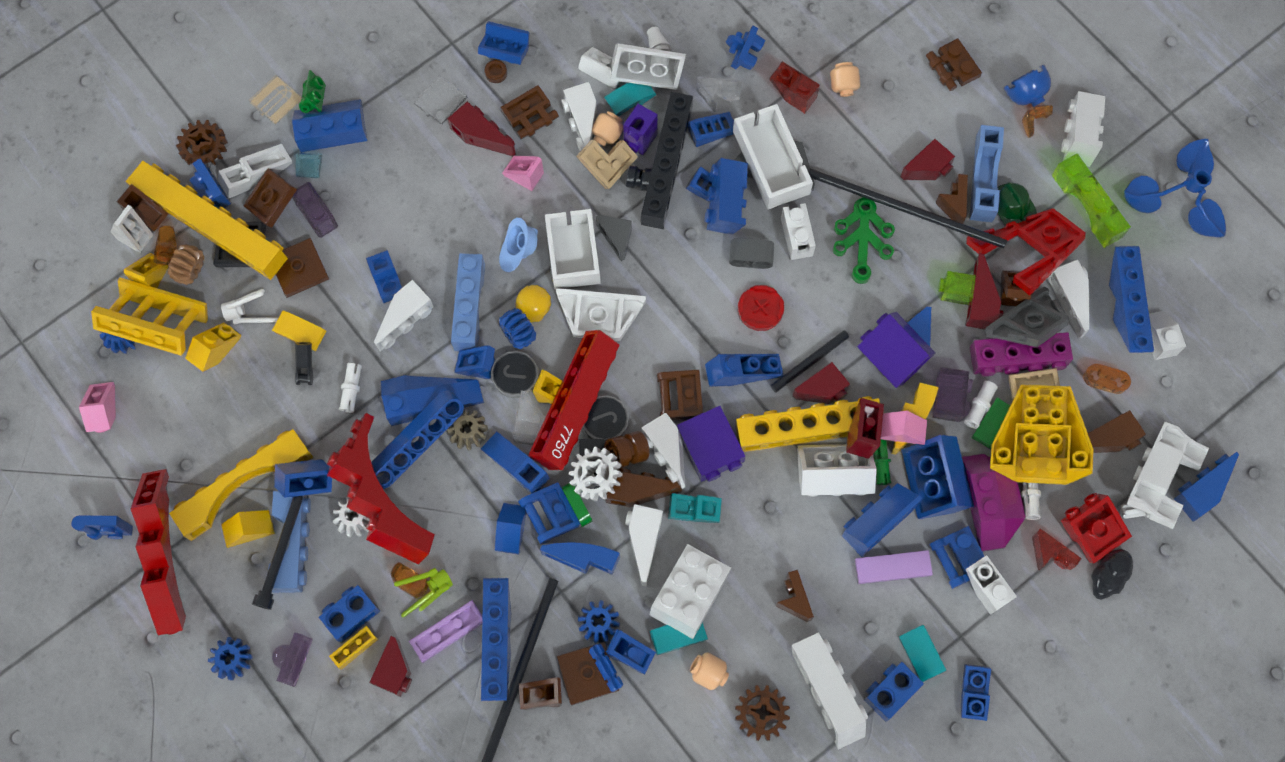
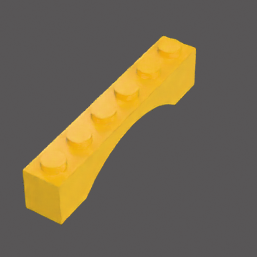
[169,429,314,541]

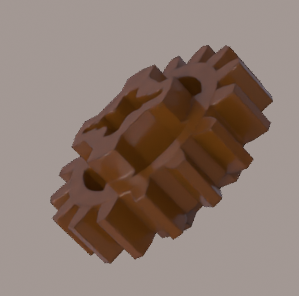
[176,120,228,167]
[735,685,790,741]

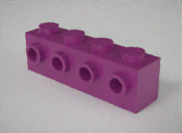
[969,332,1073,377]

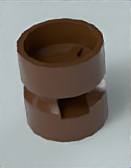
[604,431,650,468]

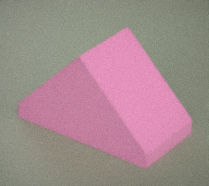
[502,156,544,191]
[881,411,927,445]

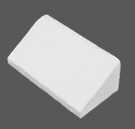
[578,47,621,89]

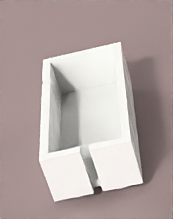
[733,104,813,210]

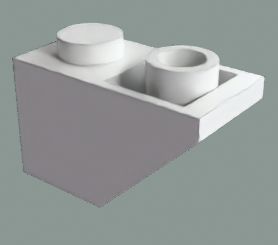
[966,555,1017,615]

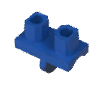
[726,26,765,70]

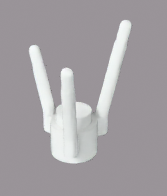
[221,289,278,325]

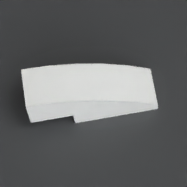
[218,144,292,199]

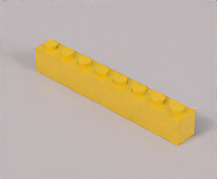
[125,161,288,280]

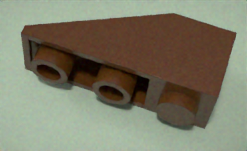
[606,468,683,508]

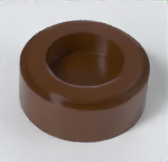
[484,60,507,83]

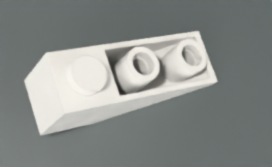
[561,82,597,151]
[374,280,434,352]
[641,413,685,489]

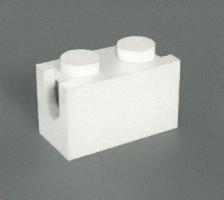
[781,203,816,260]

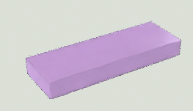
[855,550,933,584]
[409,600,483,663]

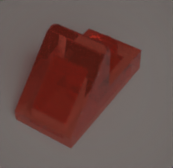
[1032,528,1082,570]

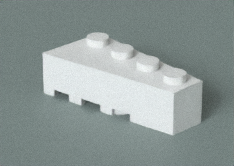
[792,633,868,749]

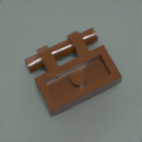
[926,38,982,91]
[500,85,559,140]

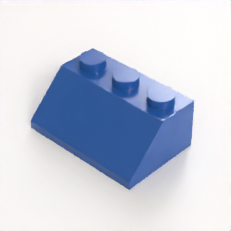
[292,99,368,152]
[901,435,974,519]
[842,483,922,557]

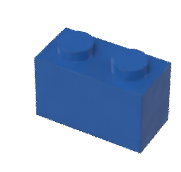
[274,459,332,498]

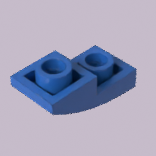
[961,664,991,721]

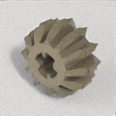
[447,409,488,451]

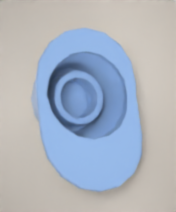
[499,217,538,272]

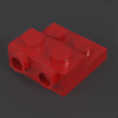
[1060,493,1132,564]

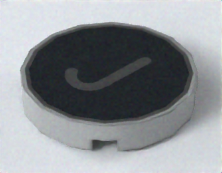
[491,351,539,398]
[583,395,629,439]

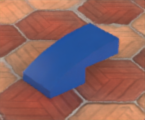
[366,250,402,304]

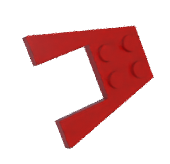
[966,208,1086,296]

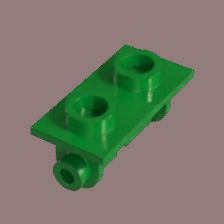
[299,70,326,113]

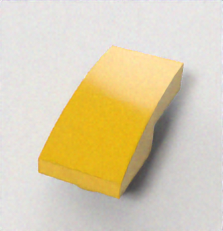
[272,310,326,352]

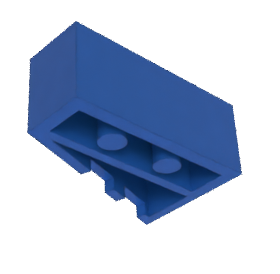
[704,158,748,235]

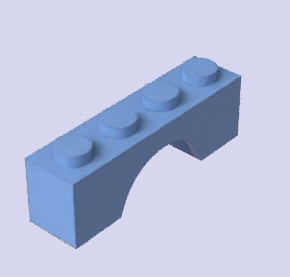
[969,125,1004,223]
[451,253,485,351]
[268,491,311,593]

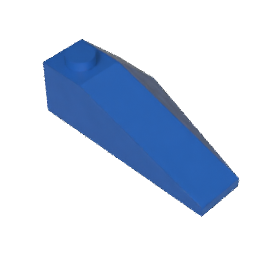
[381,375,484,426]

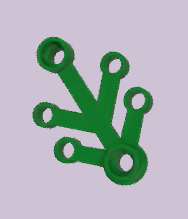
[833,197,895,284]

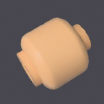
[830,62,860,97]
[592,111,624,147]
[690,652,729,690]

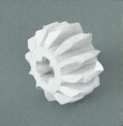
[333,497,370,537]

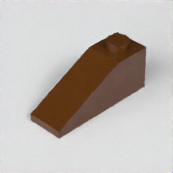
[1088,410,1146,453]

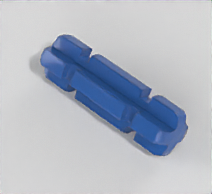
[589,643,623,692]

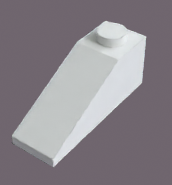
[110,205,154,253]
[1047,260,1089,339]
[625,504,663,586]

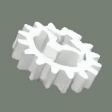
[569,447,623,501]

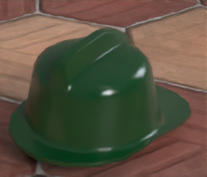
[997,182,1037,226]

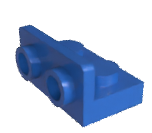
[189,159,231,209]

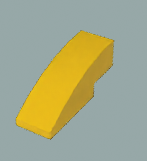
[891,383,939,455]

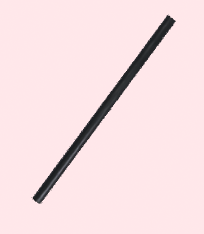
[808,168,1007,249]
[482,578,559,762]

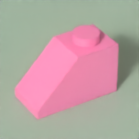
[79,382,116,433]

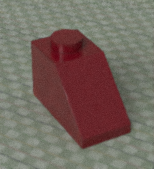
[900,139,955,181]
[792,362,850,404]
[846,398,884,459]
[369,636,412,697]

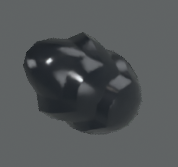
[1091,549,1133,600]

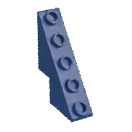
[1109,246,1154,353]
[481,578,512,701]

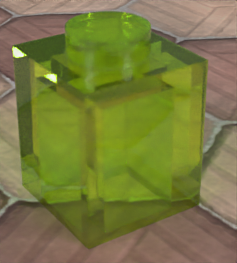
[938,271,976,305]

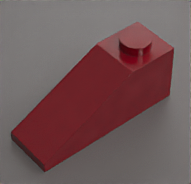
[965,253,1004,330]

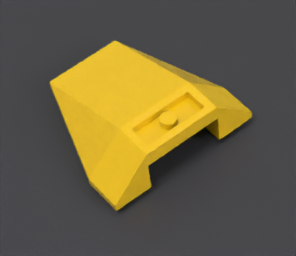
[990,385,1093,485]

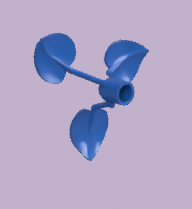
[1124,139,1226,238]

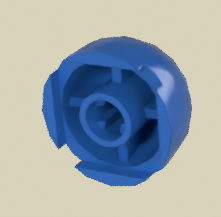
[1003,65,1051,107]

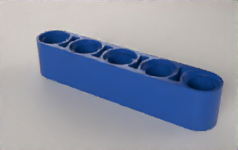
[371,391,464,489]

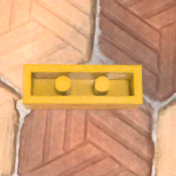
[329,626,378,670]

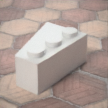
[1061,91,1105,167]

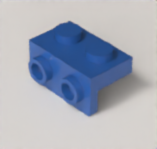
[478,21,530,65]

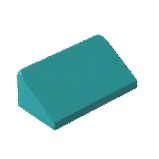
[899,625,946,682]

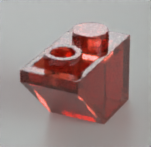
[769,61,820,114]

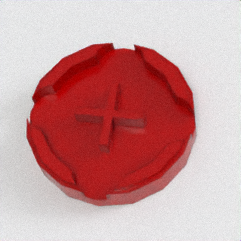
[738,285,784,331]

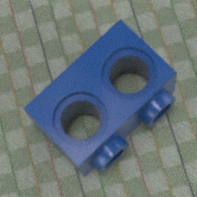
[318,585,380,643]
[864,662,924,722]

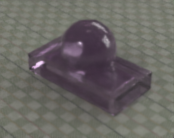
[272,632,312,687]

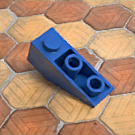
[705,354,783,387]
[481,431,550,494]
[1174,452,1239,522]

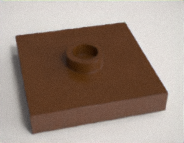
[243,168,297,228]
[276,238,329,298]
[557,642,619,706]

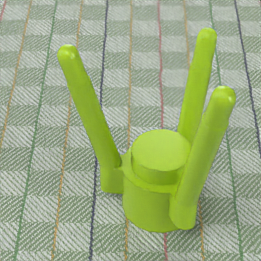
[394,568,453,617]

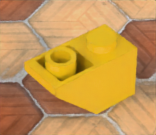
[185,322,241,372]

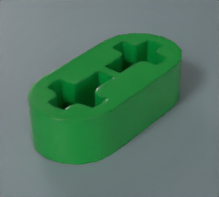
[561,483,593,527]

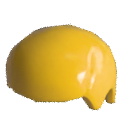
[515,285,551,323]

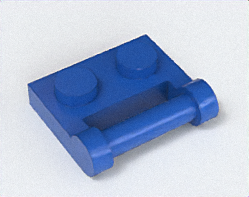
[518,482,580,545]
[71,515,133,540]
[929,526,985,589]

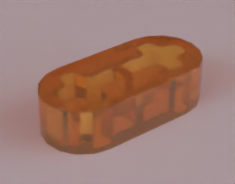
[1083,364,1131,394]

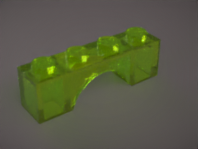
[1052,153,1131,248]

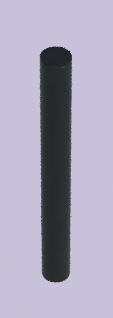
[770,330,849,393]

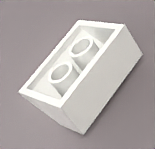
[611,44,686,90]
[797,444,876,497]

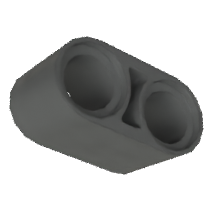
[729,238,774,269]

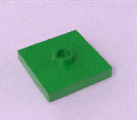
[972,397,1011,450]

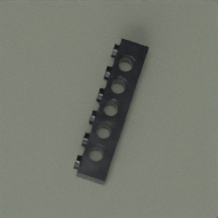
[641,92,693,230]

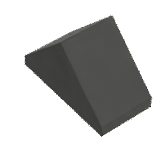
[596,214,632,261]

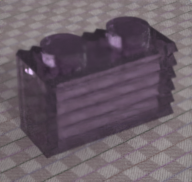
[292,182,338,238]
[932,367,973,422]

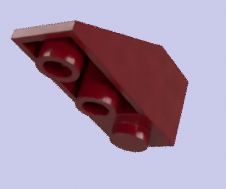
[447,101,516,157]

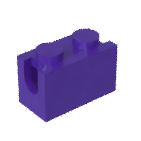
[623,104,658,156]

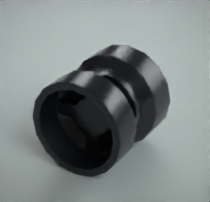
[626,165,652,191]

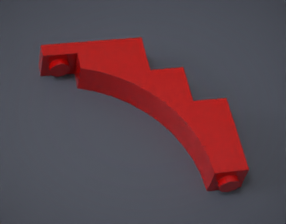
[130,469,186,636]

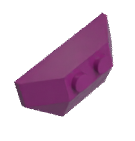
[962,454,1026,552]

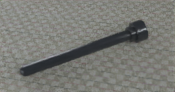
[252,496,303,610]

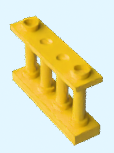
[91,277,208,356]

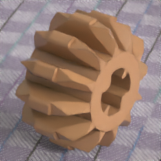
[168,244,205,285]

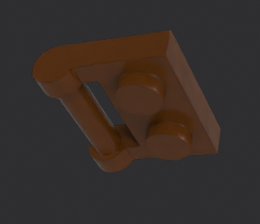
[657,370,703,420]

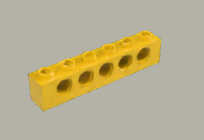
[735,396,880,452]

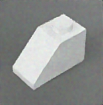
[1149,311,1186,360]

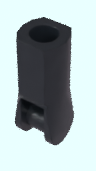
[295,342,313,385]

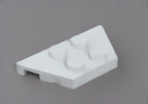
[556,288,646,341]

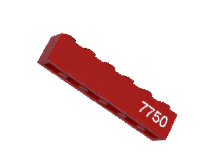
[528,330,620,470]

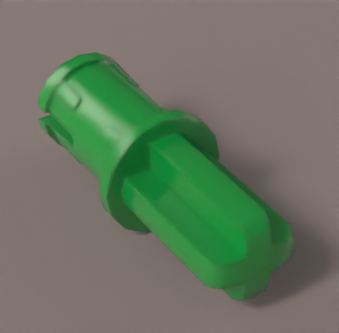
[873,439,892,486]

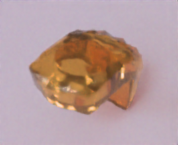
[1022,105,1053,138]
[154,226,177,265]
[391,562,428,599]

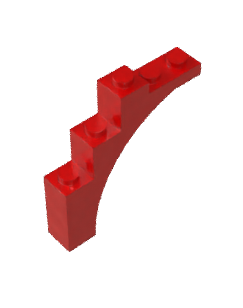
[327,413,435,565]

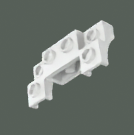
[1127,422,1209,529]

